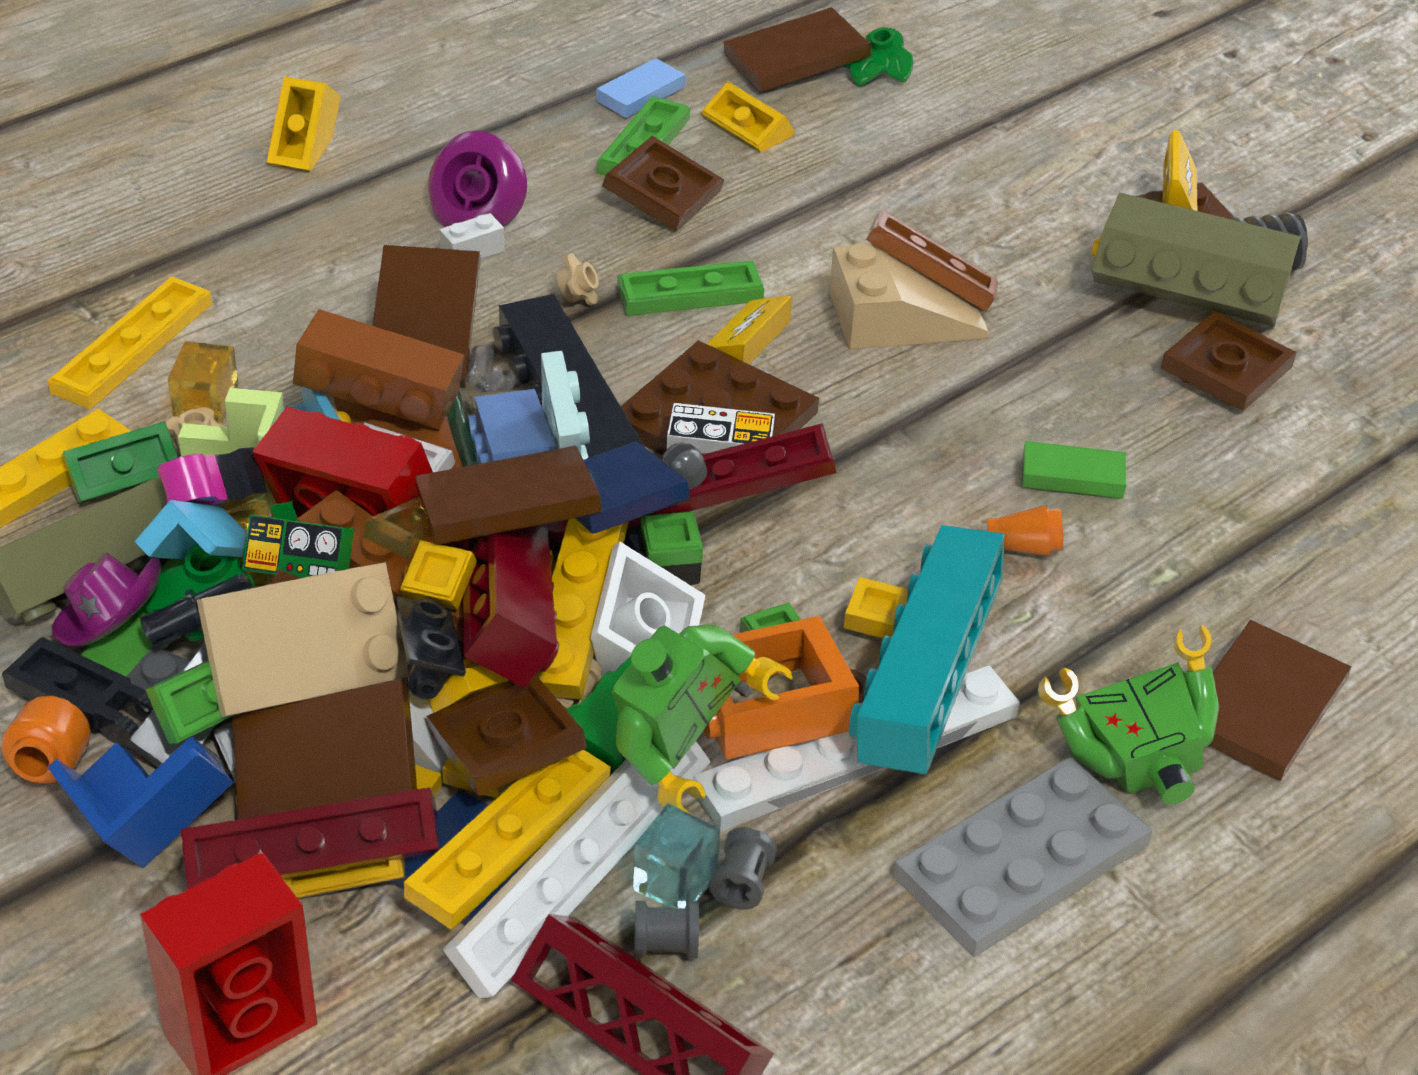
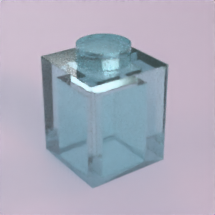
[634,803,720,908]

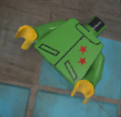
[611,624,792,816]
[1038,625,1219,804]

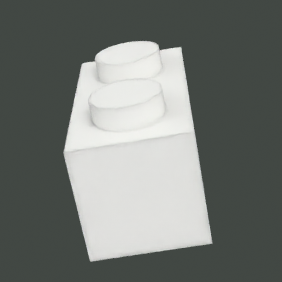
[439,213,504,259]

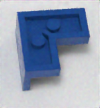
[48,736,234,868]

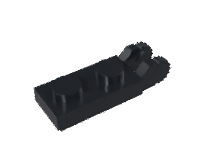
[2,637,153,749]

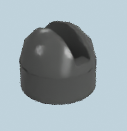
[662,442,707,490]

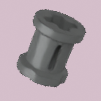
[709,827,777,910]
[634,901,699,958]

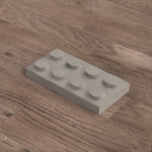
[893,756,1153,958]

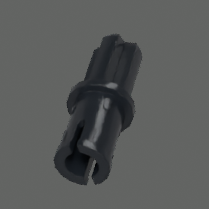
[140,574,254,650]

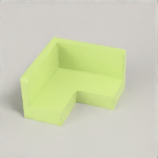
[178,388,284,512]

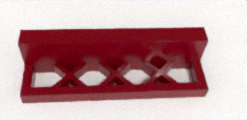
[180,787,440,890]
[511,914,774,1075]

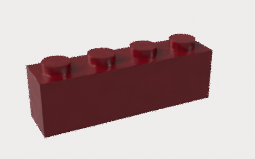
[462,525,559,688]

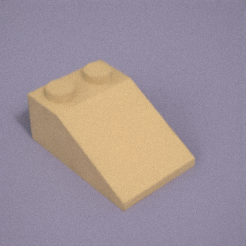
[829,243,988,349]
[197,562,409,717]

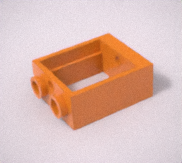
[703,616,859,760]

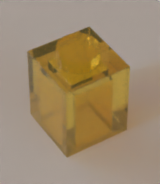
[168,341,239,423]

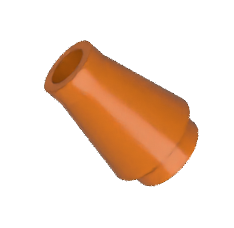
[987,504,1064,557]

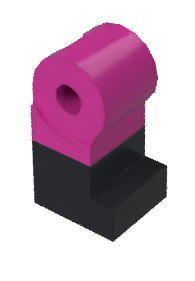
[157,447,267,511]

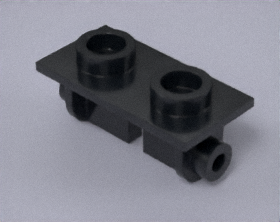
[394,596,466,700]

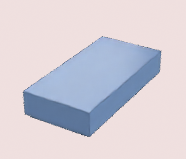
[596,58,686,118]

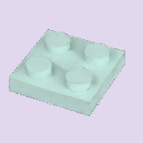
[541,351,590,460]

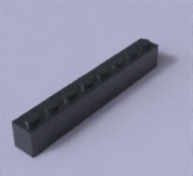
[493,294,703,586]

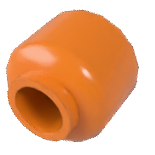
[1,696,91,784]

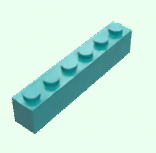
[849,525,1005,775]

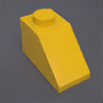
[267,76,341,172]

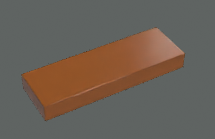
[866,210,999,312]

